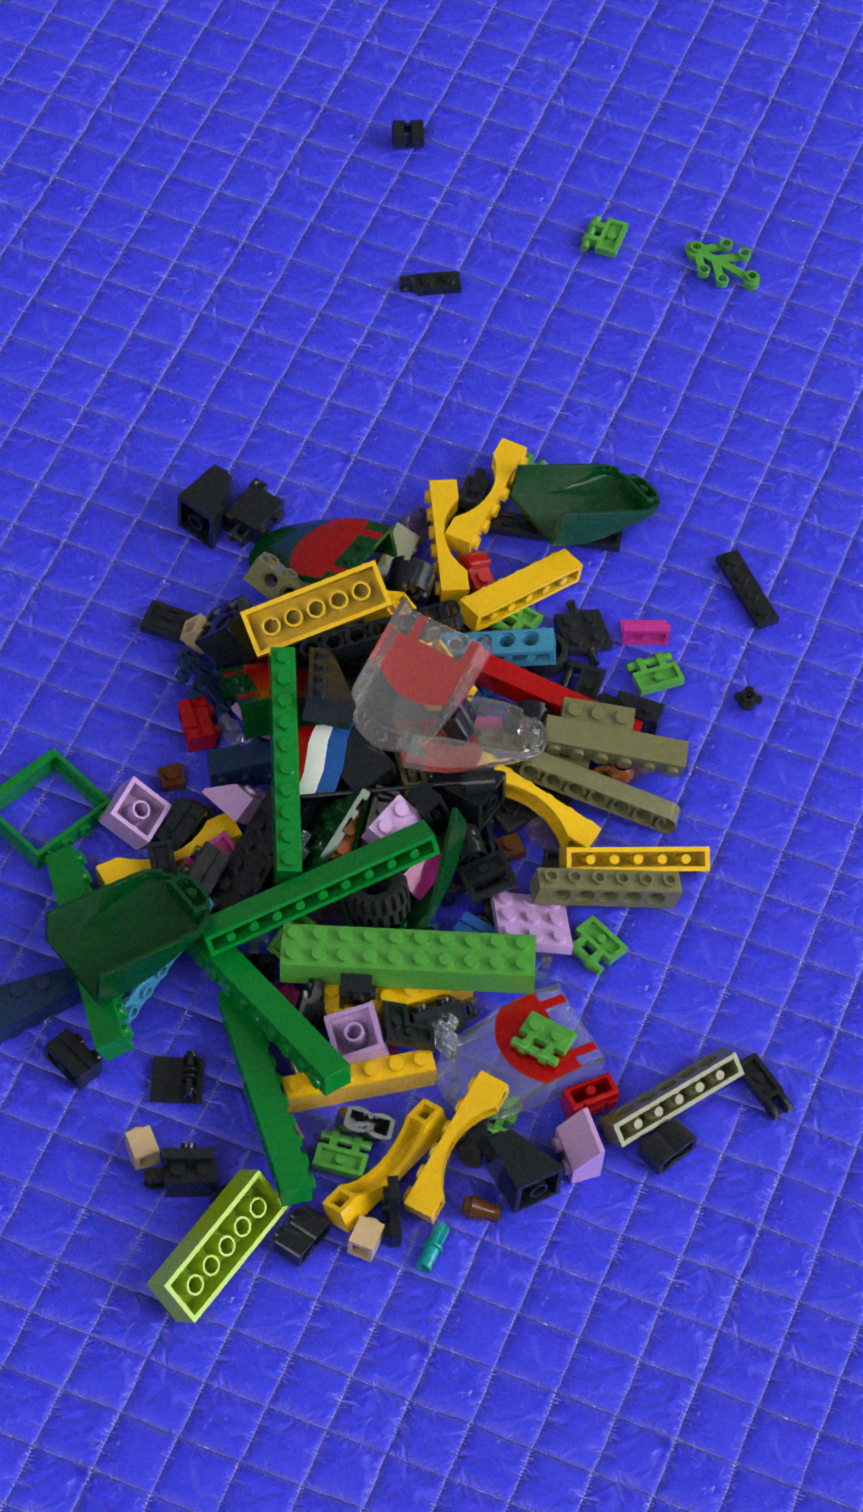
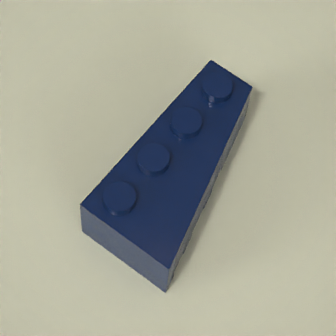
[207,739,271,788]
[0,967,83,1045]

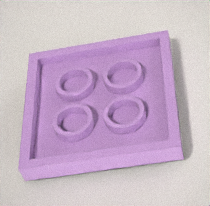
[490,892,573,955]

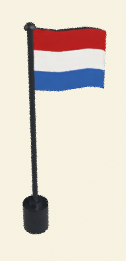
[271,722,497,801]

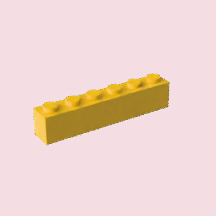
[459,548,583,632]
[559,846,710,871]
[281,1050,437,1113]

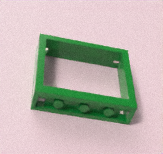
[0,748,111,870]

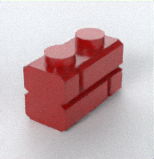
[178,696,220,753]
[560,1072,620,1119]

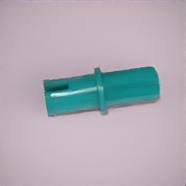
[415,1222,450,1273]

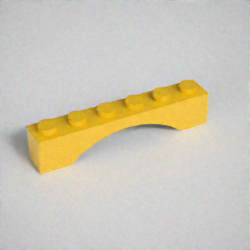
[444,438,529,554]
[424,479,469,603]
[475,752,602,848]
[96,813,242,888]
[403,1070,510,1224]
[322,1098,447,1233]

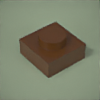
[157,763,186,792]
[494,832,526,862]

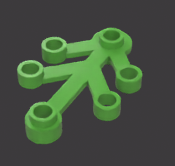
[685,238,760,290]

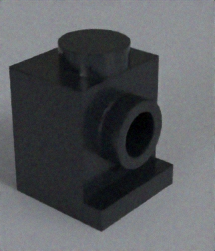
[339,973,376,1009]

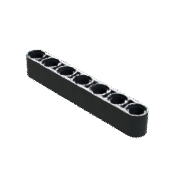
[299,600,464,662]

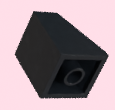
[178,464,232,549]
[339,724,399,805]
[428,764,506,832]
[484,1129,564,1214]

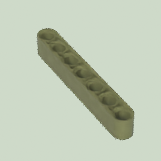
[519,749,680,834]

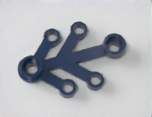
[175,649,234,721]

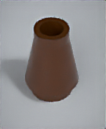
[460,1194,501,1222]

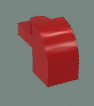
[455,551,495,593]

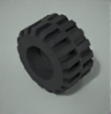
[346,871,411,928]

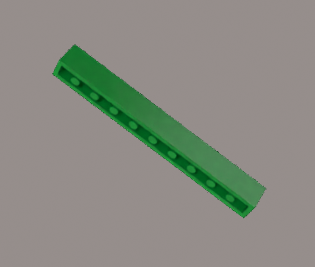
[268,647,302,883]
[200,819,440,957]
[45,844,134,1061]
[183,937,351,1096]
[217,991,316,1207]

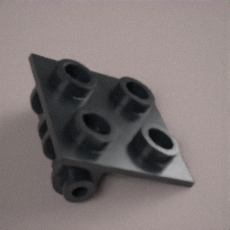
[150,1050,204,1104]

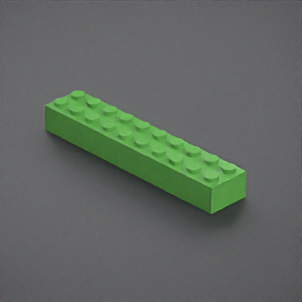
[280,924,536,994]

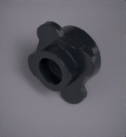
[734,686,762,711]

